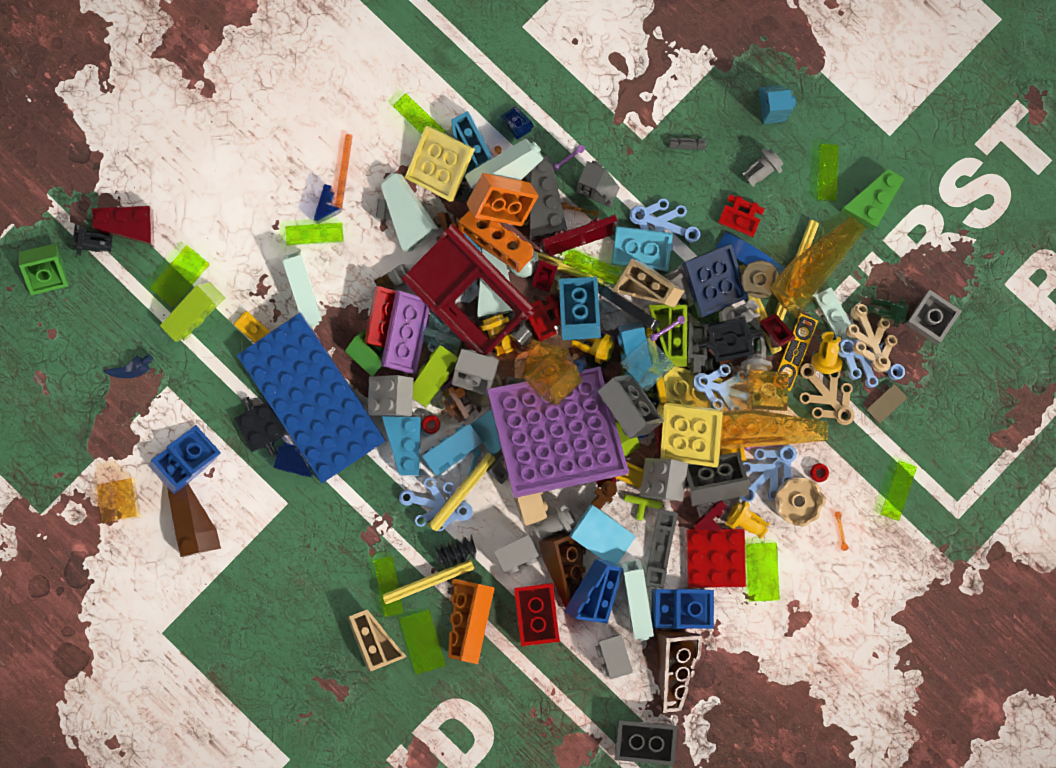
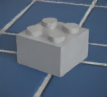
[905,290,962,345]
[452,349,499,396]
[368,375,414,417]
[640,458,688,502]
[494,535,539,575]
[595,634,633,679]

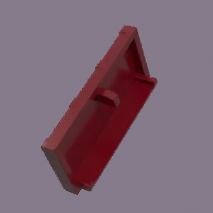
[542,214,618,256]

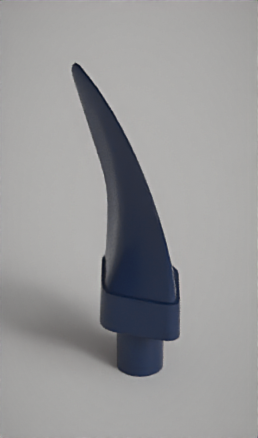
[569,353,589,374]
[104,354,153,378]

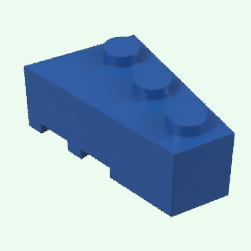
[564,559,623,624]

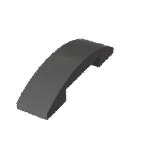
[645,509,678,589]

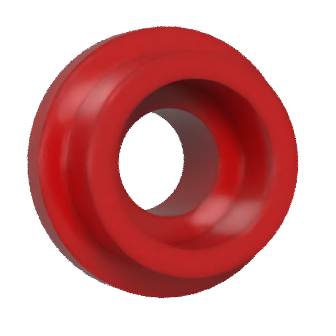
[421,415,441,434]
[810,463,829,483]

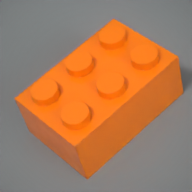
[466,173,539,226]

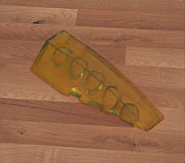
[770,217,867,318]
[720,409,828,449]

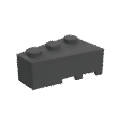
[576,161,620,208]

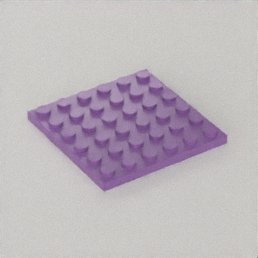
[487,367,629,498]

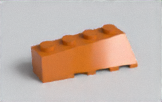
[448,579,494,664]

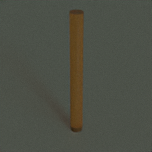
[335,134,353,210]

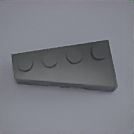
[530,156,567,241]

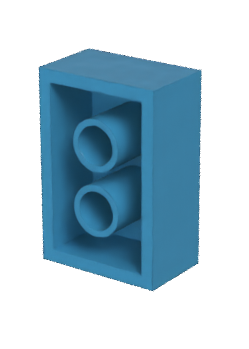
[559,277,601,340]

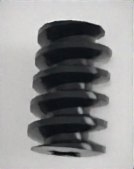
[435,535,477,568]

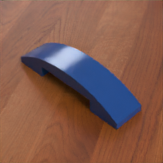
[716,232,790,288]

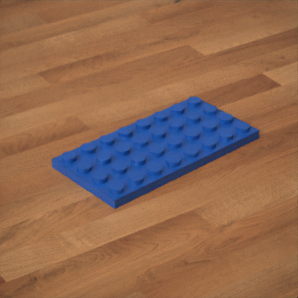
[237,312,386,483]

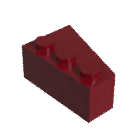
[92,206,155,247]

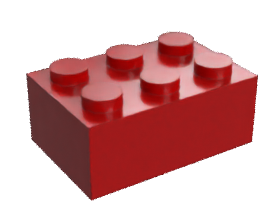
[514,583,560,646]

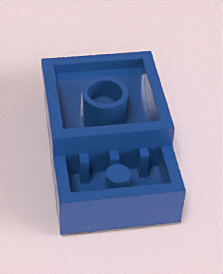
[149,425,221,494]
[651,589,714,629]

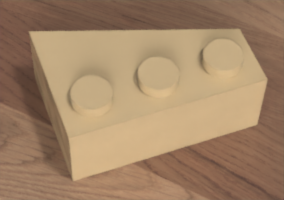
[613,259,684,307]
[502,460,548,526]
[347,610,407,672]

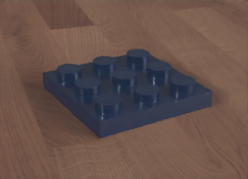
[682,244,748,317]

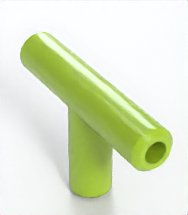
[624,494,662,521]

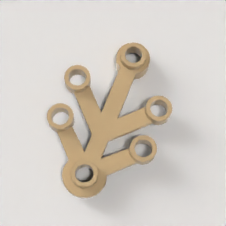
[846,304,897,372]
[799,363,854,425]

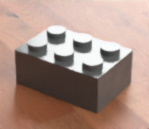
[598,374,664,439]
[685,452,749,506]
[614,719,678,766]

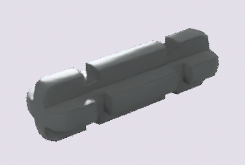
[669,137,706,150]

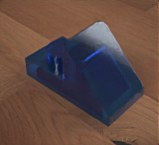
[501,106,534,140]
[313,184,342,224]

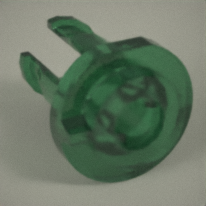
[867,296,910,328]

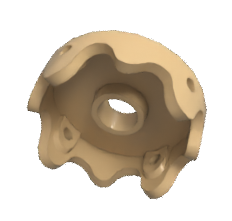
[775,477,826,527]

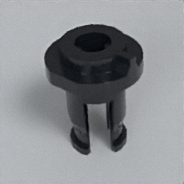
[72,224,113,256]

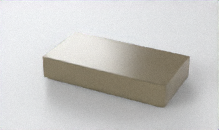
[866,384,907,424]

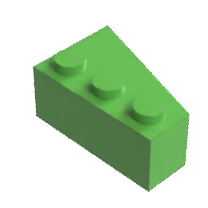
[840,169,905,231]

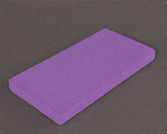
[381,291,430,375]

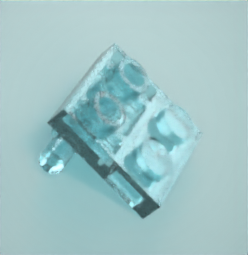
[423,311,471,355]
[620,337,675,391]

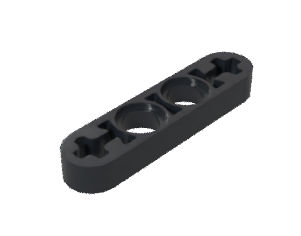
[598,285,660,330]

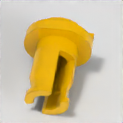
[479,314,514,356]
[811,332,843,374]
[571,334,615,364]
[725,500,770,539]

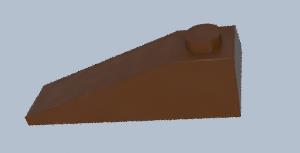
[167,483,221,558]
[539,532,586,616]
[657,630,702,713]

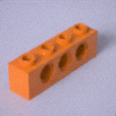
[459,210,533,273]

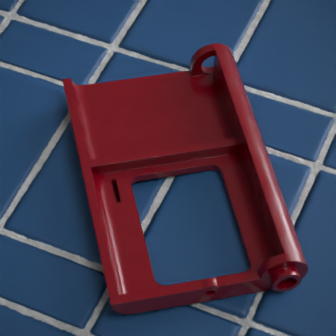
[401,224,534,356]

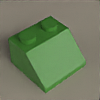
[19,243,68,295]
[345,328,384,377]

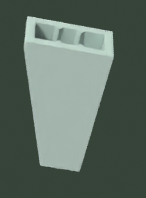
[465,139,544,189]
[381,173,439,252]
[477,249,514,320]
[282,251,322,327]
[620,559,654,641]

